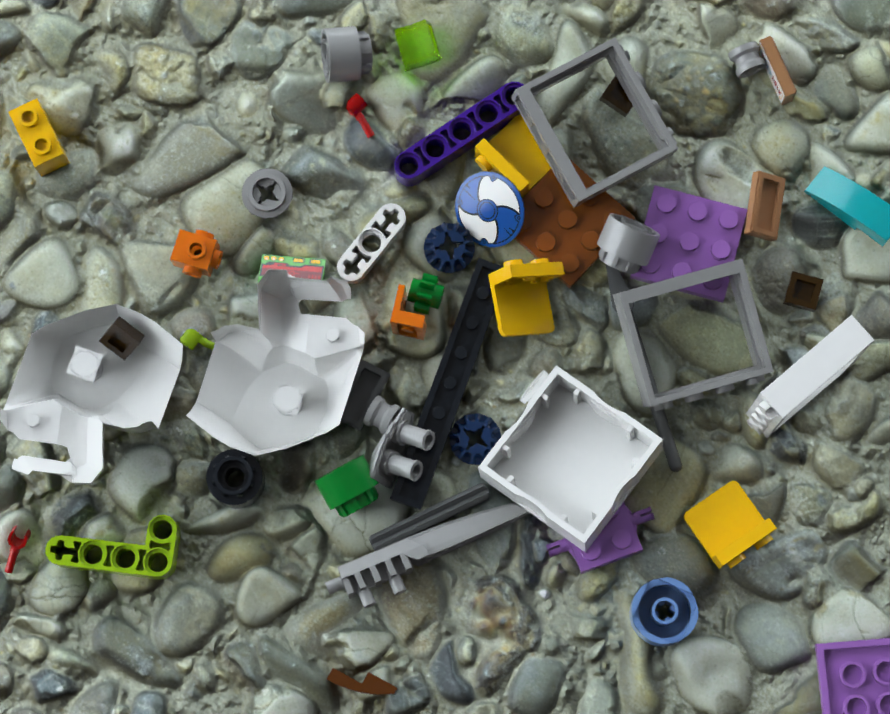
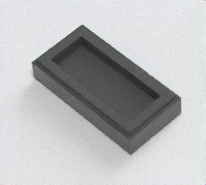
[340,360,391,432]

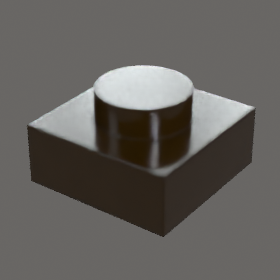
[599,75,633,117]
[783,271,824,312]
[99,316,145,361]

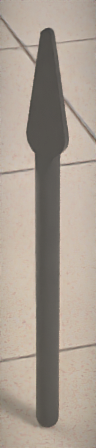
[606,264,682,472]

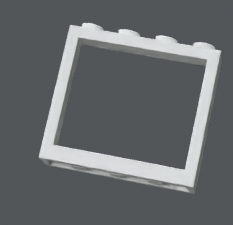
[746,315,874,438]

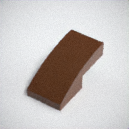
[327,668,399,696]

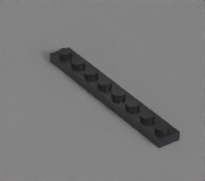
[390,258,503,511]

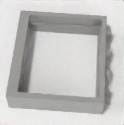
[511,38,678,208]
[612,259,774,411]

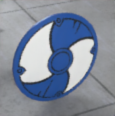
[455,171,525,247]

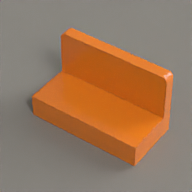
[390,284,427,340]

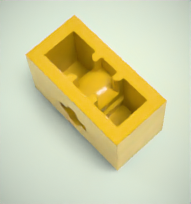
[8,98,70,177]

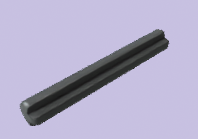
[369,483,490,551]

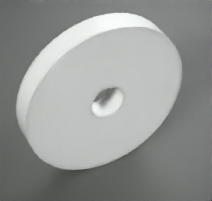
[520,370,549,404]

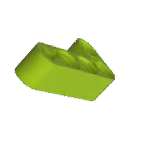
[45,515,181,579]

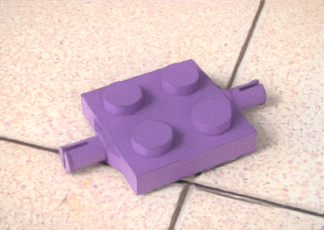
[546,502,655,574]

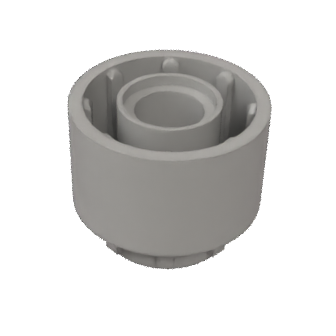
[321,26,373,83]
[597,213,661,274]

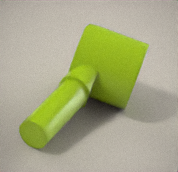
[180,329,215,351]

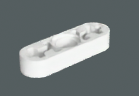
[337,203,406,284]

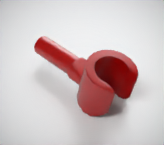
[346,93,375,139]
[5,525,31,573]

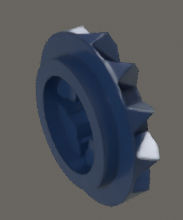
[424,222,475,273]
[449,413,501,465]

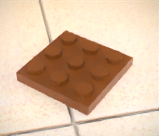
[514,160,635,289]

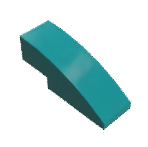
[804,166,890,247]

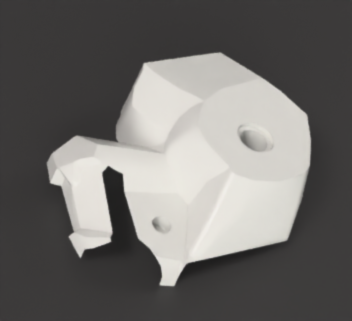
[186,270,365,456]
[0,304,183,485]

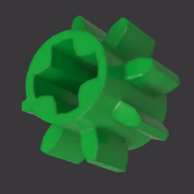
[407,273,445,315]

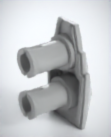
[369,408,435,489]

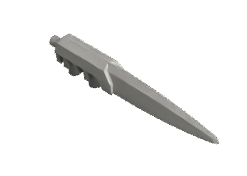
[325,502,531,608]

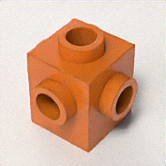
[170,229,223,278]

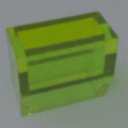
[394,19,442,72]

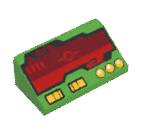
[258,254,326,283]

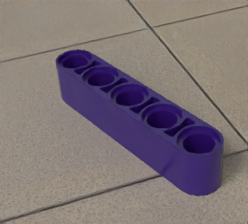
[394,82,524,187]

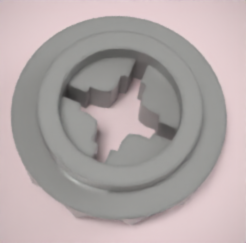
[242,168,293,219]

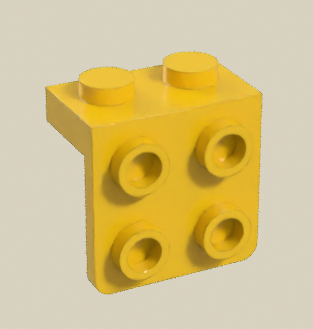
[475,114,551,198]
[488,258,565,337]
[684,481,777,569]

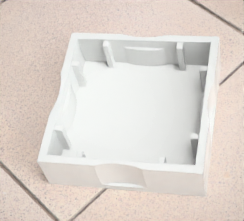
[478,365,663,553]

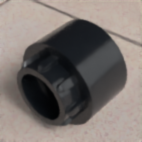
[206,449,265,509]

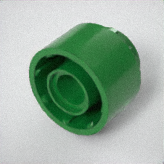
[314,454,379,517]

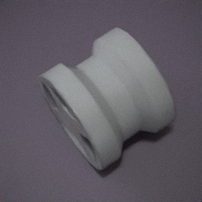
[728,41,767,79]
[363,395,402,434]

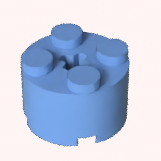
[629,577,699,647]

